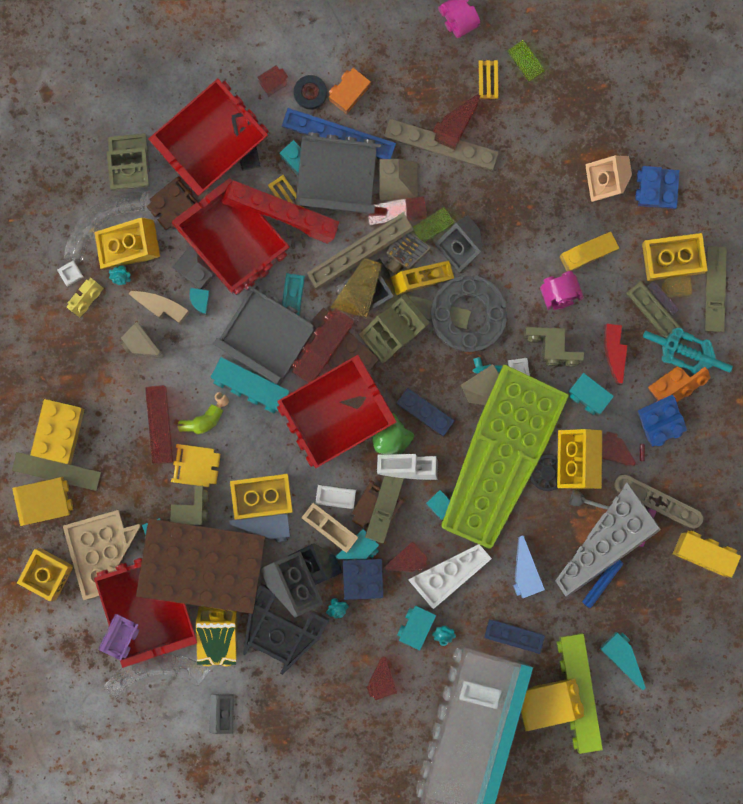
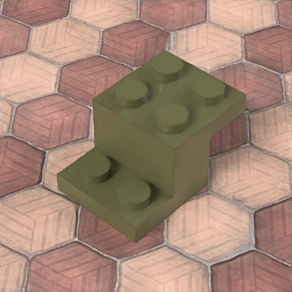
[107,133,150,191]
[359,294,430,364]
[523,327,584,367]
[170,486,209,525]

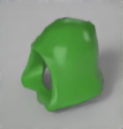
[372,413,414,455]

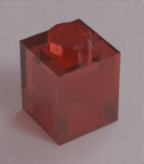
[257,65,288,97]

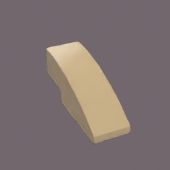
[129,291,190,325]
[302,503,358,553]

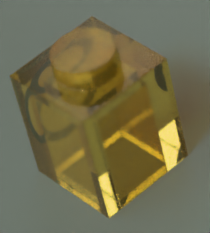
[662,275,692,299]

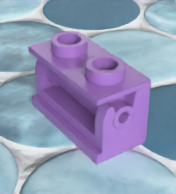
[98,614,139,660]

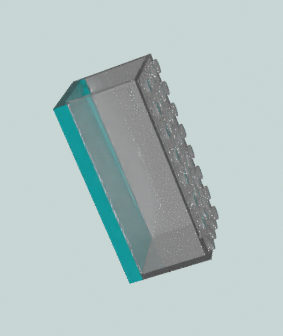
[416,644,533,804]

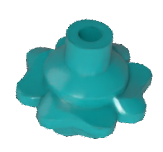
[109,265,131,285]
[326,598,349,619]
[432,626,456,646]

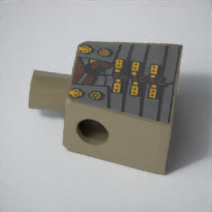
[386,232,431,275]

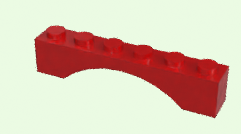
[222,180,339,244]

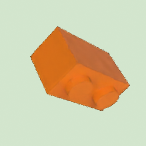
[329,68,371,115]

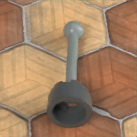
[569,490,611,510]

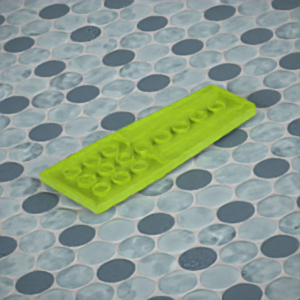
[442,365,569,548]

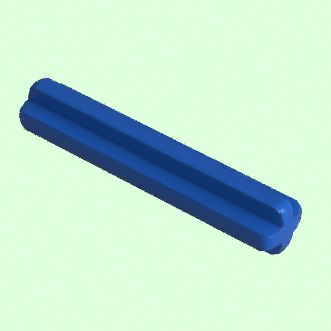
[582,560,623,608]

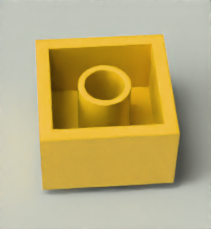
[17,548,74,601]

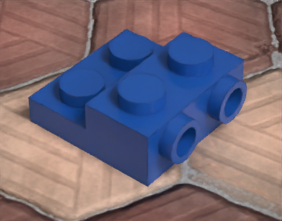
[635,166,680,209]
[638,394,687,447]

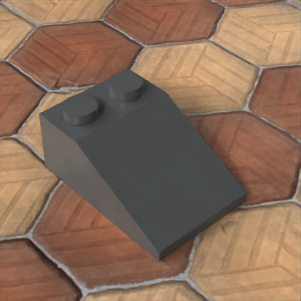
[260,551,323,617]

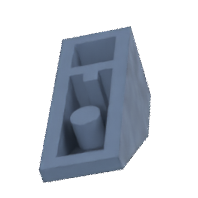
[230,514,291,542]

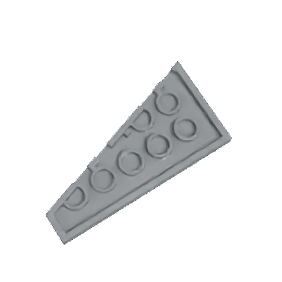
[555,482,661,597]

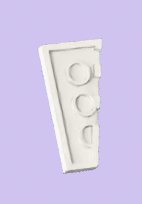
[408,544,492,609]

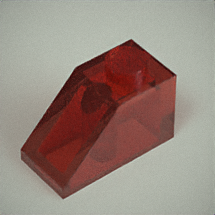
[602,432,636,467]
[384,541,428,572]
[367,655,397,700]

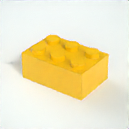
[642,233,708,281]
[30,399,85,465]
[557,429,602,489]
[230,474,293,520]
[673,531,741,578]

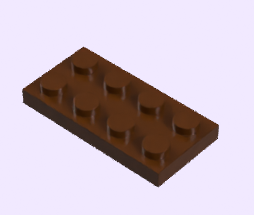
[307,307,379,371]

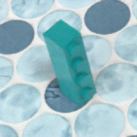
[210,357,290,414]

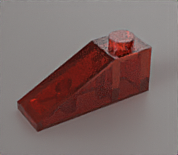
[433,94,481,150]
[368,196,427,226]

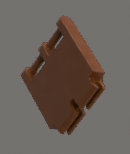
[146,176,198,230]
[352,480,404,529]

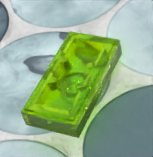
[507,40,545,82]
[413,207,454,243]

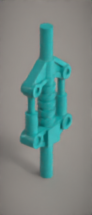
[643,328,733,374]

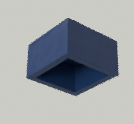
[343,559,383,600]

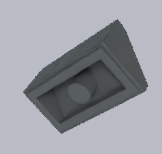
[209,694,234,734]

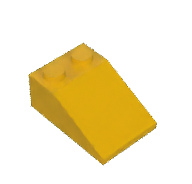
[94,217,160,269]

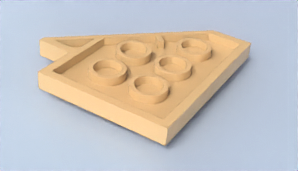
[63,510,141,600]

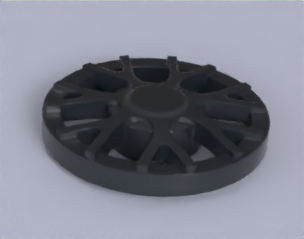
[530,455,558,491]

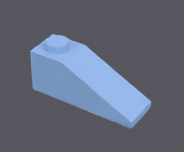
[513,536,545,598]

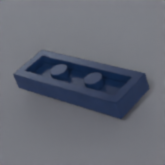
[396,388,454,436]
[484,619,545,654]

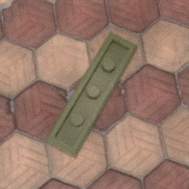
[626,281,688,345]

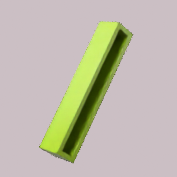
[556,633,603,754]

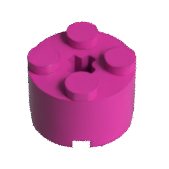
[438,0,480,38]
[540,271,584,310]

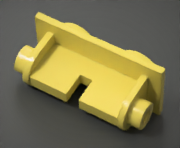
[67,277,104,318]

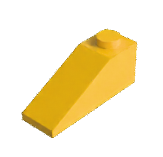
[560,232,619,272]
[391,260,454,295]

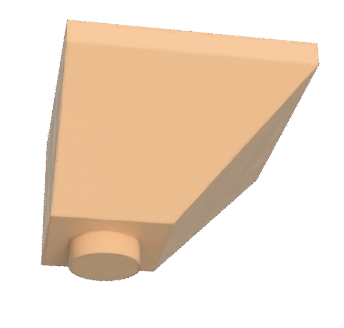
[585,155,632,202]

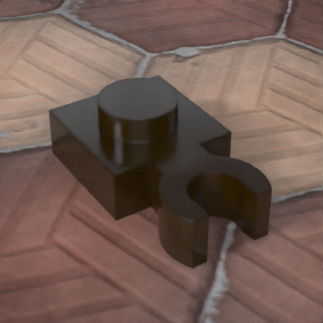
[286,223,306,249]

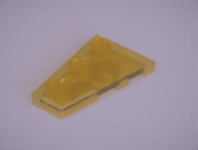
[330,258,382,318]

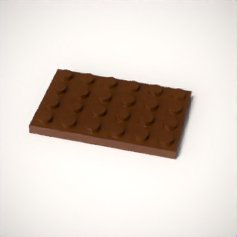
[136,519,265,614]

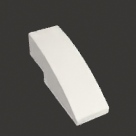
[377,454,438,480]

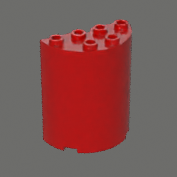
[148,78,269,196]
[172,178,290,295]
[277,355,397,469]
[94,557,197,668]

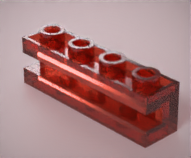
[291,308,355,383]
[145,385,174,465]

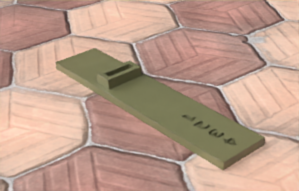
[705,246,727,332]
[383,291,471,329]
[12,452,101,491]
[365,475,404,543]

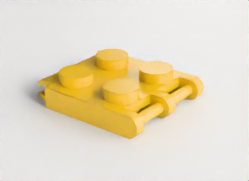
[171,444,221,487]

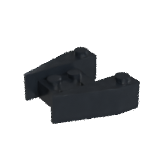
[243,583,330,675]

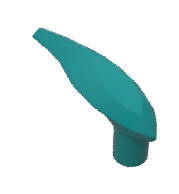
[473,357,503,374]

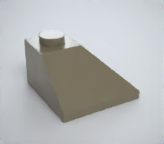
[379,159,418,201]
[121,322,164,358]
[460,364,499,405]

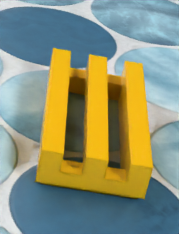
[479,60,498,99]
[268,175,305,208]

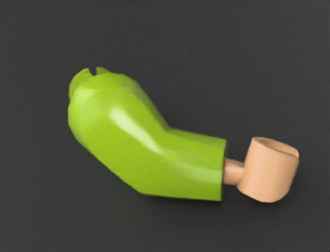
[178,392,229,435]

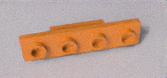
[648,366,711,402]

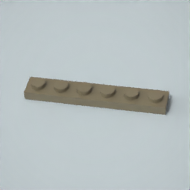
[384,119,498,171]
[307,212,414,290]

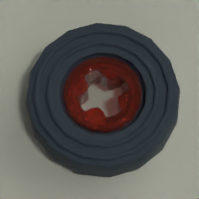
[294,75,327,109]

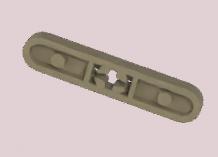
[614,475,703,529]

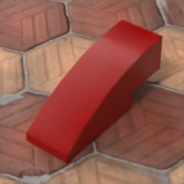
[604,324,627,385]

